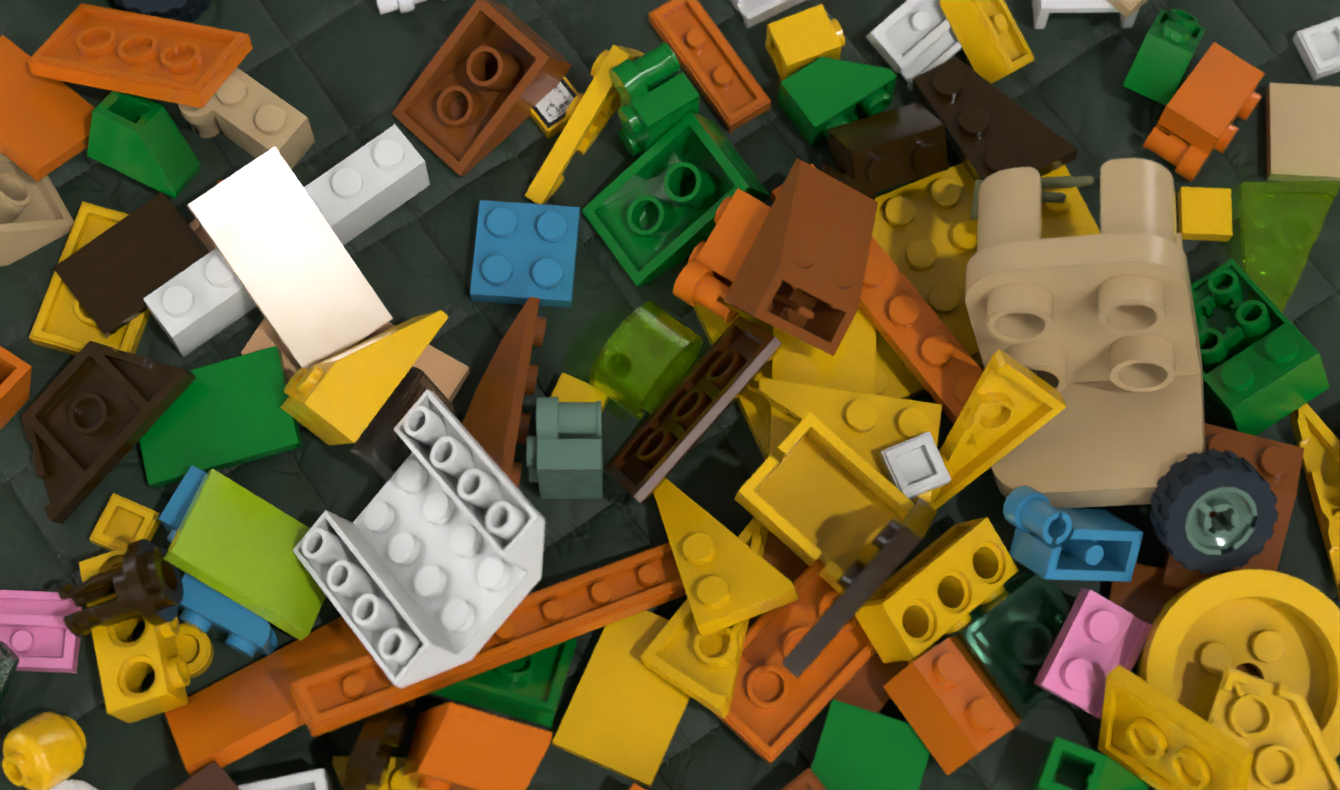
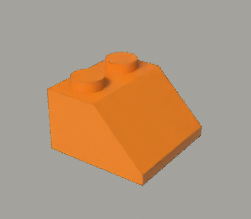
[883,635,1023,776]
[402,702,553,790]

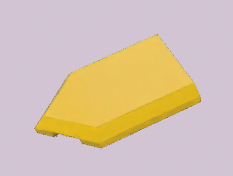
[1207,666,1340,790]

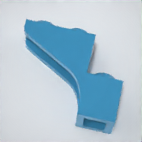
[159,465,278,658]

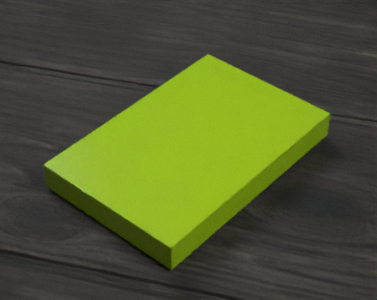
[164,468,326,641]

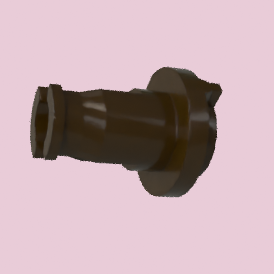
[58,539,184,637]

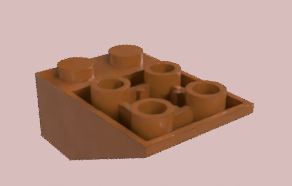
[724,158,878,356]

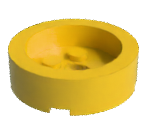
[1136,569,1340,758]

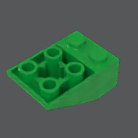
[1191,259,1330,436]

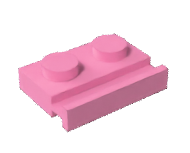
[1034,588,1153,720]
[0,590,85,673]

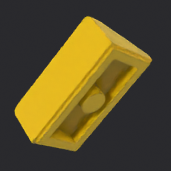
[939,0,1035,84]

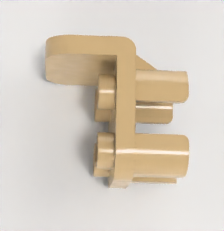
[965,158,1205,508]

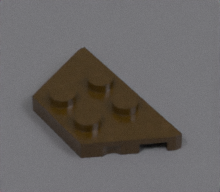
[21,341,196,524]

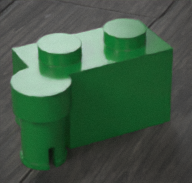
[609,42,700,156]

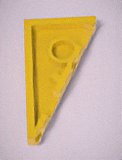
[524,44,644,205]
[1289,403,1340,598]
[654,478,799,636]

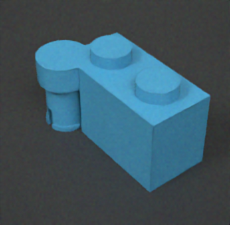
[1003,486,1144,582]

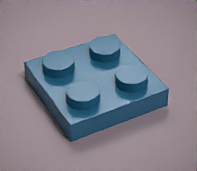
[470,200,580,308]

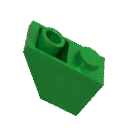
[1123,9,1206,106]
[778,57,897,148]
[87,91,201,199]
[1031,736,1150,790]

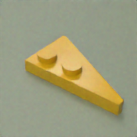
[929,349,1067,510]
[757,377,942,504]
[640,517,768,719]

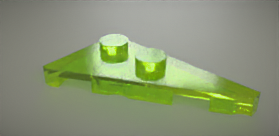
[1238,181,1340,313]

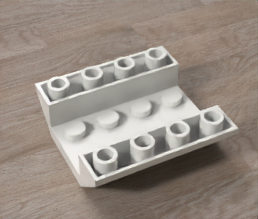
[292,389,545,688]

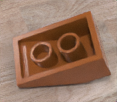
[392,0,573,177]
[1160,423,1304,592]

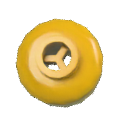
[2,711,86,790]

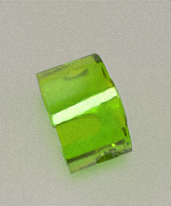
[589,301,703,420]

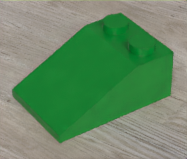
[581,111,771,287]

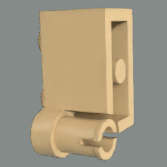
[178,68,315,170]

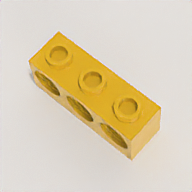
[855,517,1019,664]
[79,546,190,724]

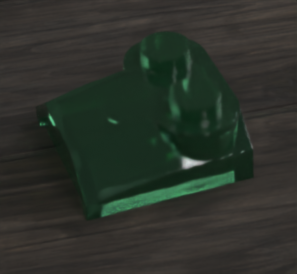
[955,571,1071,719]

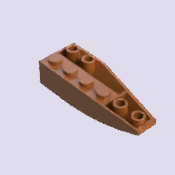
[462,297,547,488]

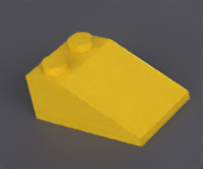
[280,310,449,446]

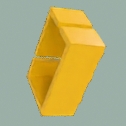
[735,411,915,593]

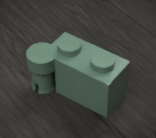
[527,397,603,499]

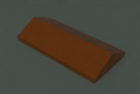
[603,315,782,505]

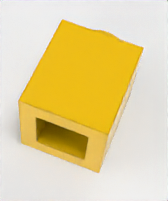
[765,4,845,81]

